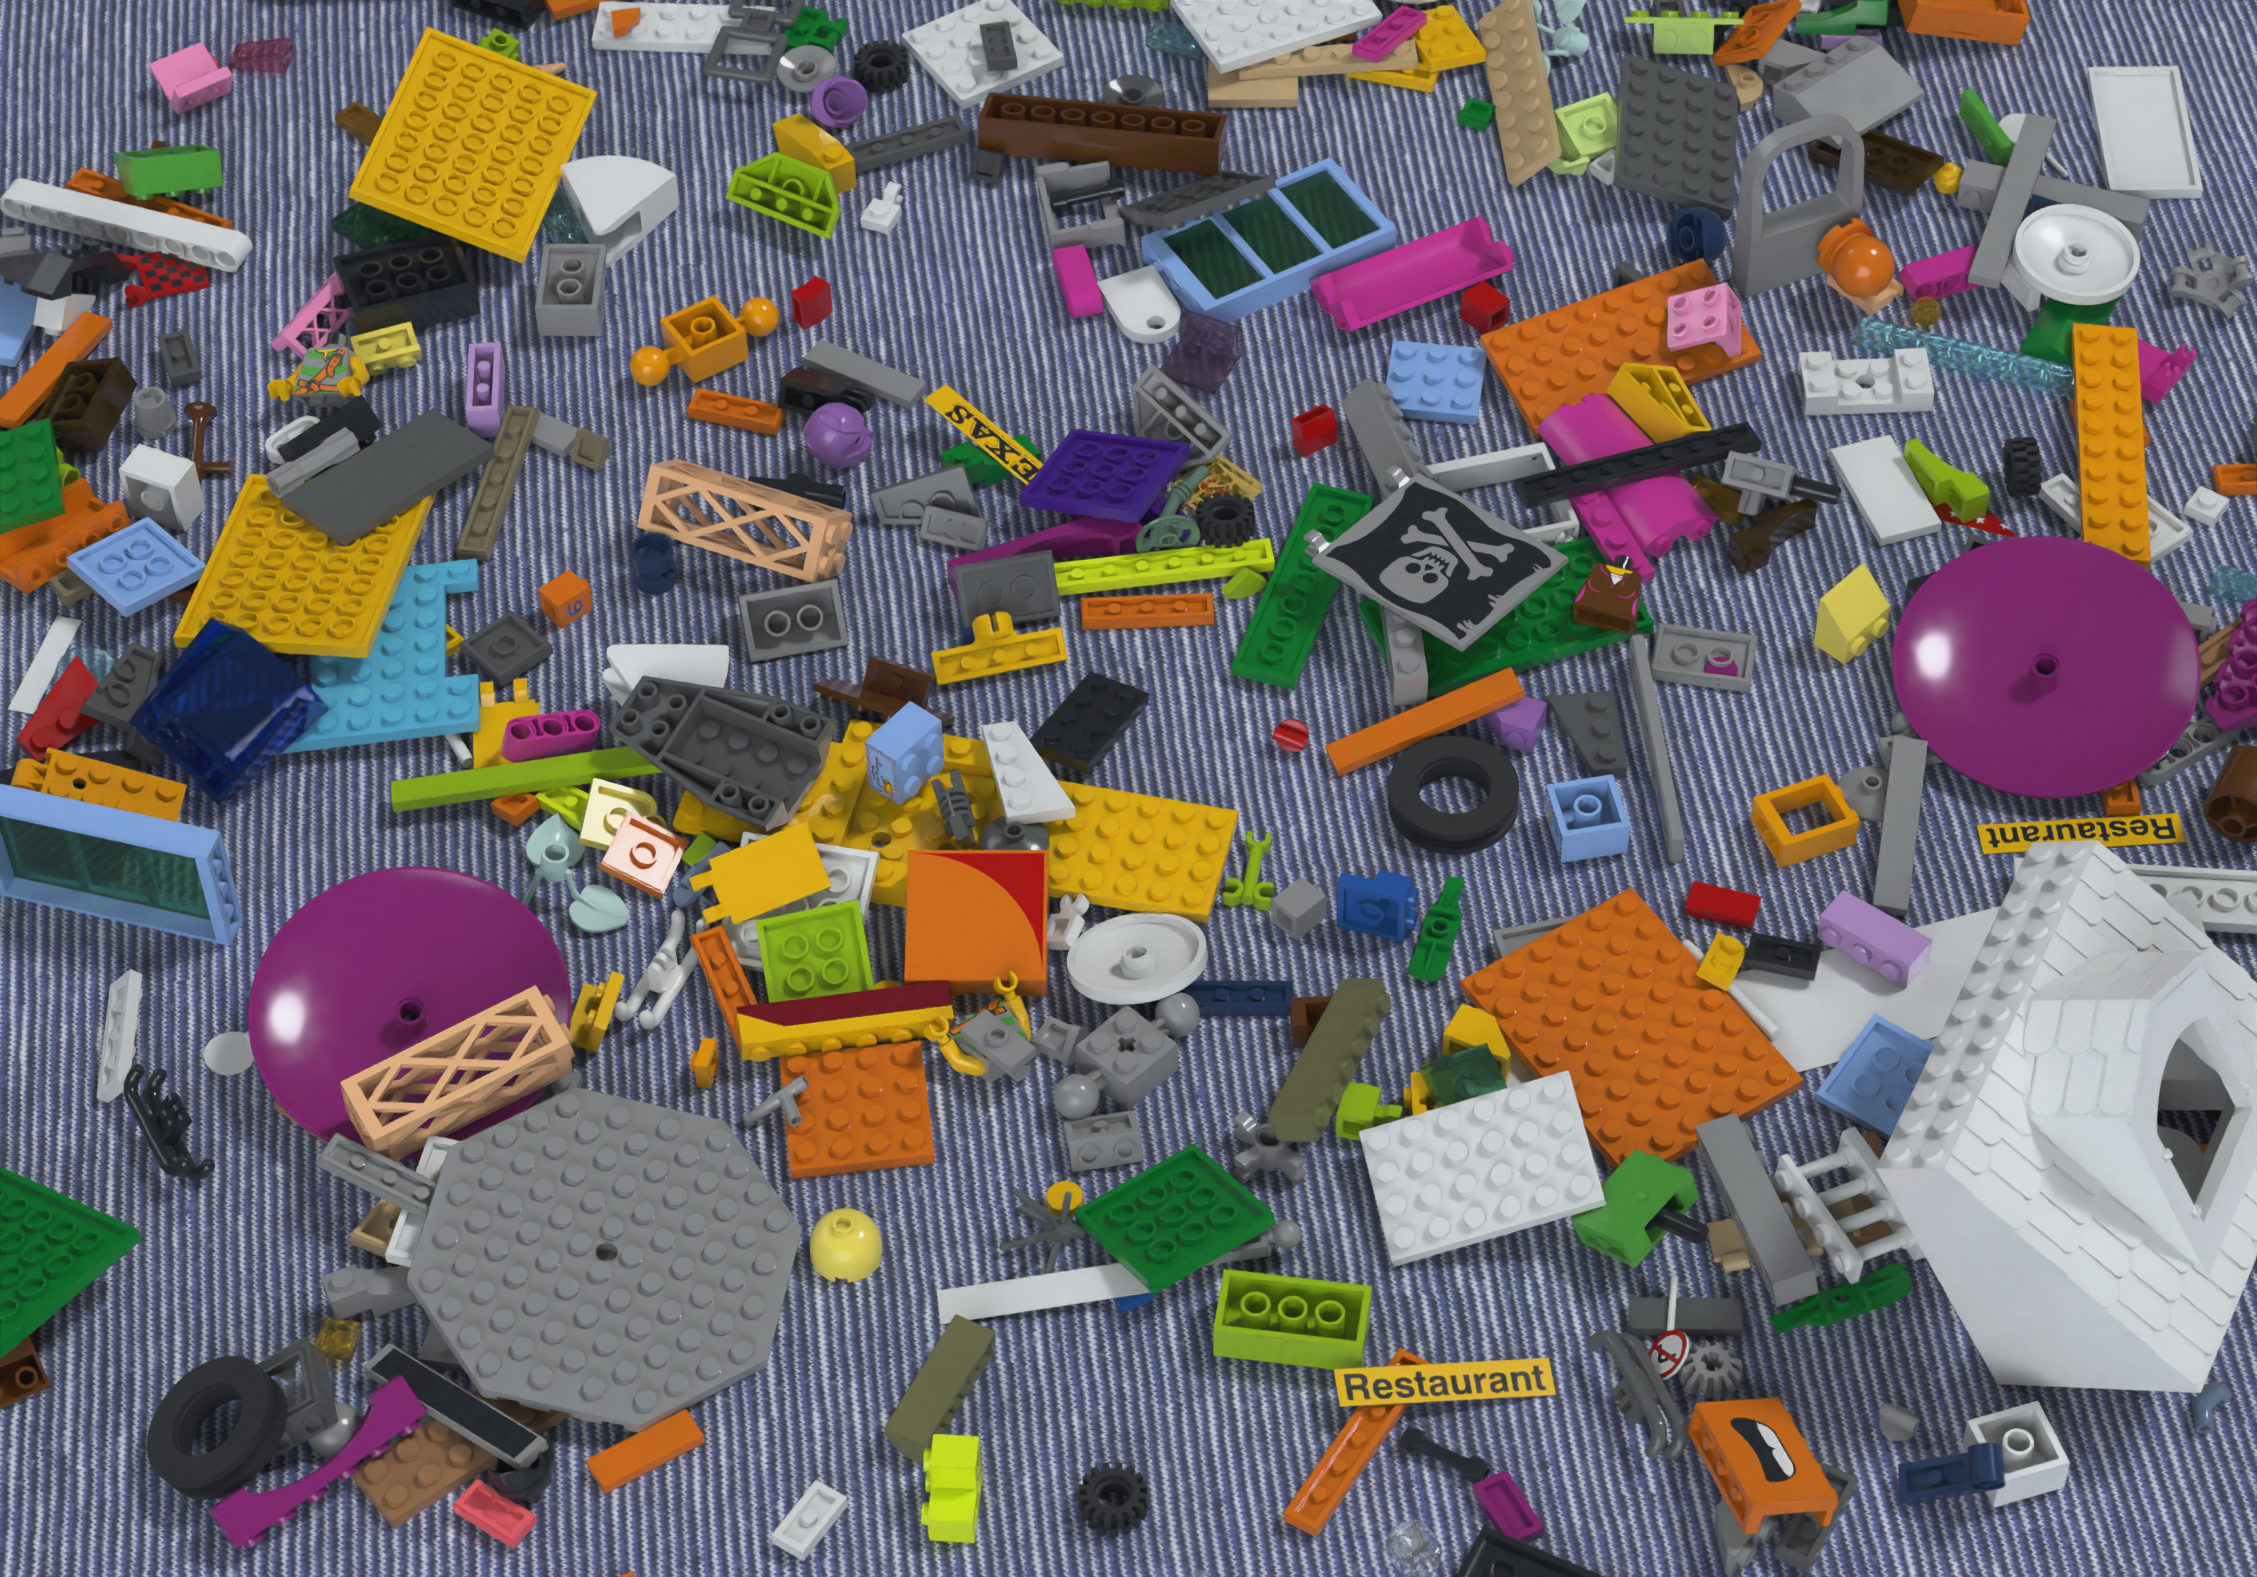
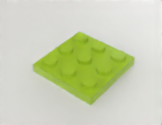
[755,899,875,1003]

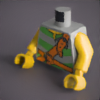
[267,332,370,407]
[924,971,1032,1082]

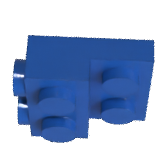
[1337,870,1419,943]

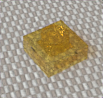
[315,1318,362,1362]

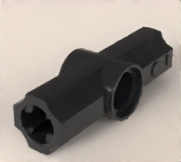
[748,473,847,510]

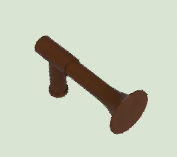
[184,401,232,484]

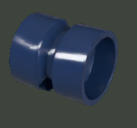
[631,533,677,595]

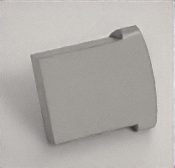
[1032,1016,1089,1067]

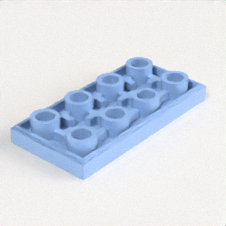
[0,275,38,367]

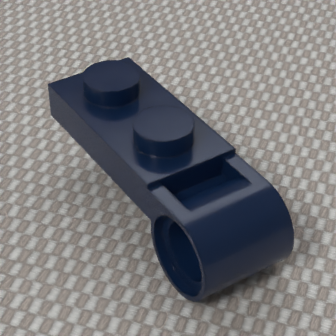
[1898,1443,2006,1505]

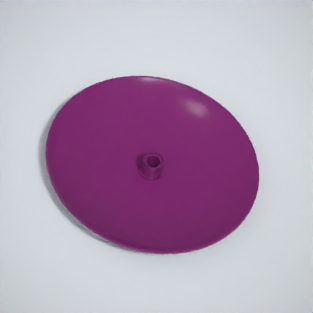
[1892,536,2201,799]
[248,866,572,1160]

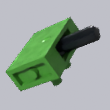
[1571,1148,1710,1268]

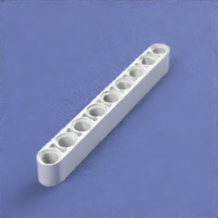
[0,178,253,272]

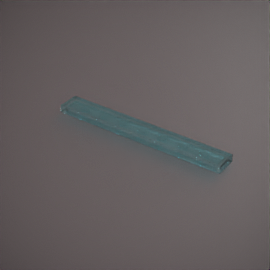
[1851,316,2074,398]

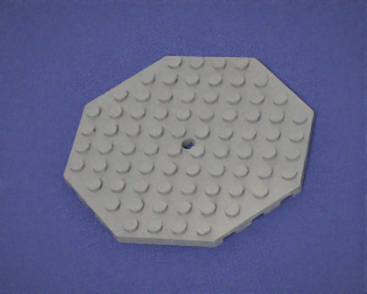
[407,1087,802,1433]

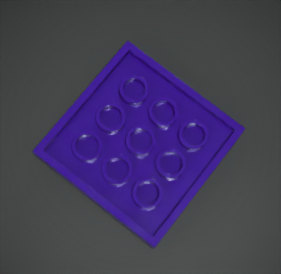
[1019,429,1191,523]

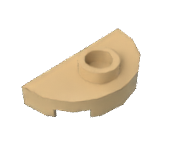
[1725,65,1763,112]

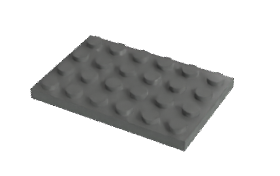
[1613,54,1738,219]

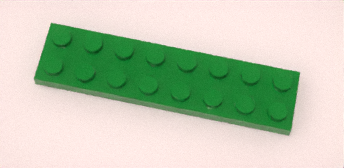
[1231,482,1375,690]

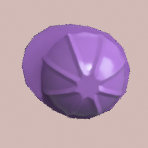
[810,75,868,128]

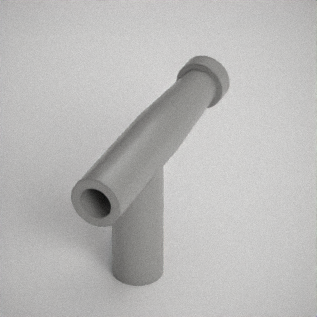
[743,1075,810,1126]

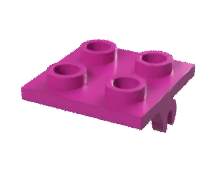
[2138,338,2197,405]

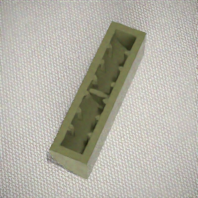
[884,1314,995,1464]

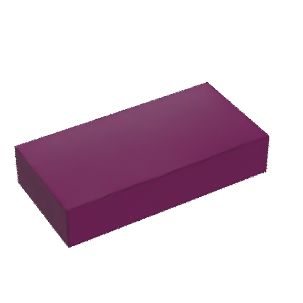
[1472,1470,1544,1544]

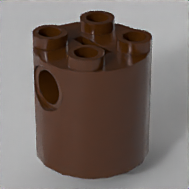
[2203,745,2257,843]

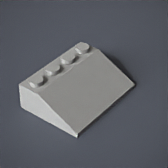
[1773,34,1925,150]

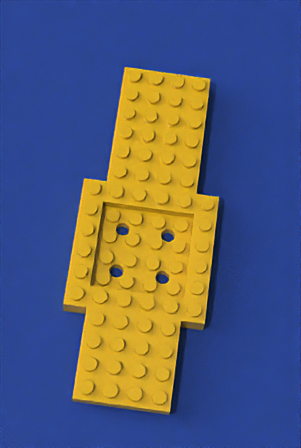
[673,719,1239,924]

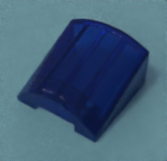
[129,617,330,806]

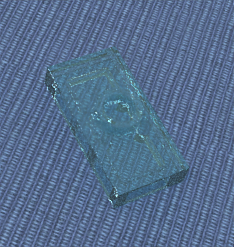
[2208,563,2257,605]

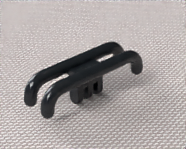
[124,1064,215,1181]

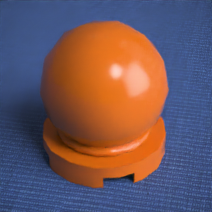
[1816,218,1895,298]

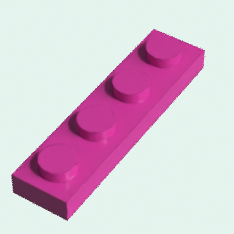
[1569,490,1655,584]

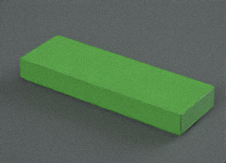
[1959,88,2014,167]

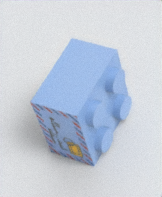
[865,701,945,806]
[1544,774,1630,863]

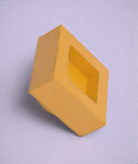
[690,1037,720,1089]

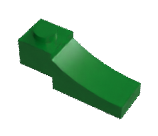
[1795,0,1889,36]
[940,433,1041,487]

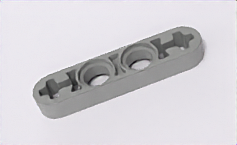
[2137,715,2242,786]

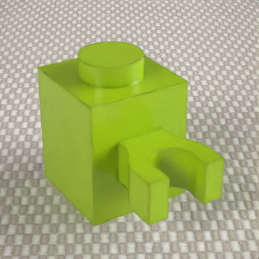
[1336,1082,1403,1141]

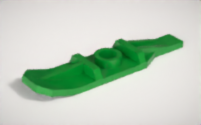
[1408,876,1465,982]
[1770,1263,1913,1334]

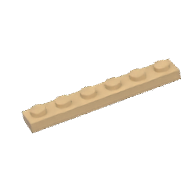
[1238,39,1418,80]

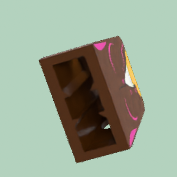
[1573,555,1642,636]

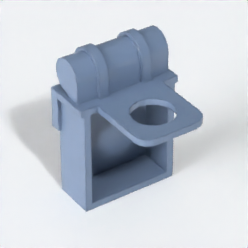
[672,841,732,907]

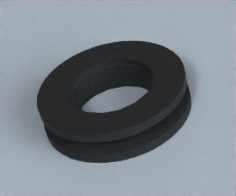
[1388,736,1519,855]
[147,1356,287,1500]

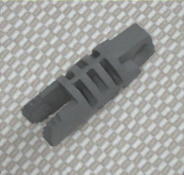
[931,769,977,850]

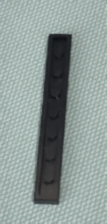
[1513,421,1762,510]

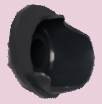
[489,1436,554,1503]

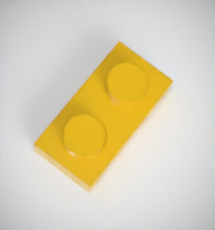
[1696,931,1748,992]

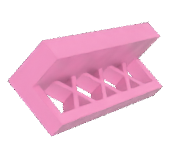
[270,271,349,360]

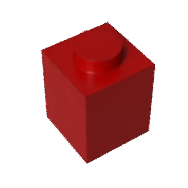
[1460,281,1510,334]

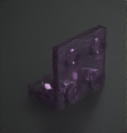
[1160,309,1242,395]

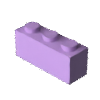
[466,342,505,438]
[1817,890,1933,988]

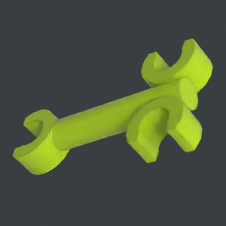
[1223,830,1274,911]

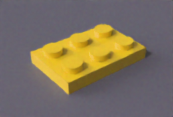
[1407,5,1486,73]

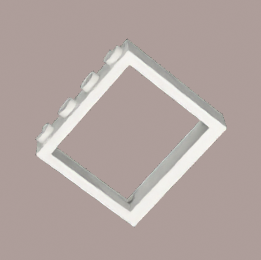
[1426,442,1579,547]

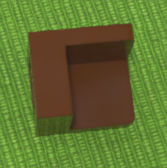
[1290,996,1332,1048]

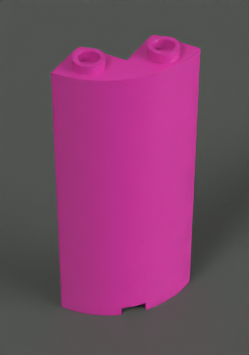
[1309,215,1515,332]
[1536,394,1719,558]

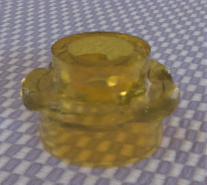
[1910,297,1942,326]

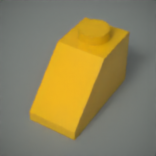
[1442,1003,1511,1081]

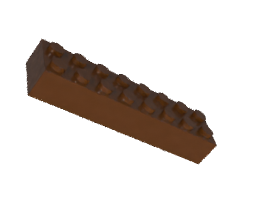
[978,92,1228,176]

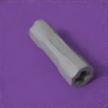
[265,427,360,499]

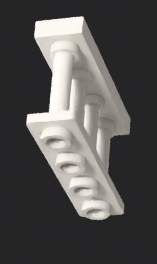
[1775,1127,1925,1284]

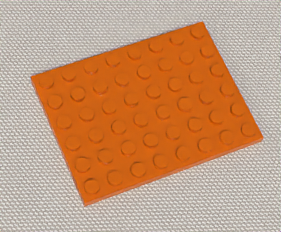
[1460,887,1804,1170]

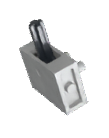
[1721,451,1842,517]

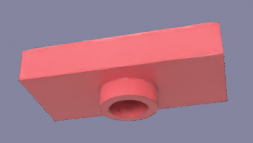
[453,1479,537,1549]

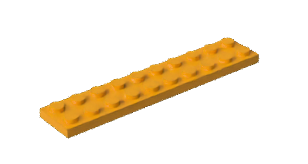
[2071,323,2151,570]

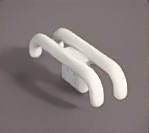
[614,910,710,1030]

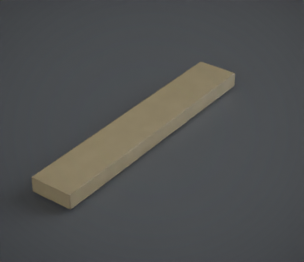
[456,405,540,562]

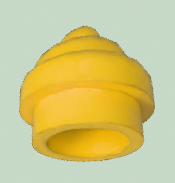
[1933,162,1963,194]

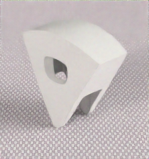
[561,155,680,268]
[602,644,729,707]

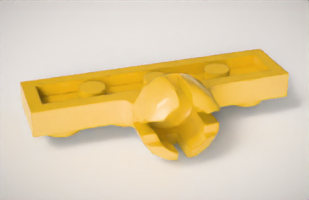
[930,611,1068,686]

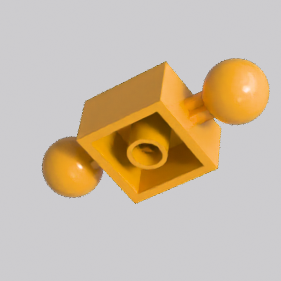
[629,295,780,386]

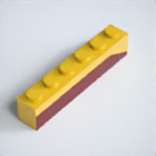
[736,980,954,1062]

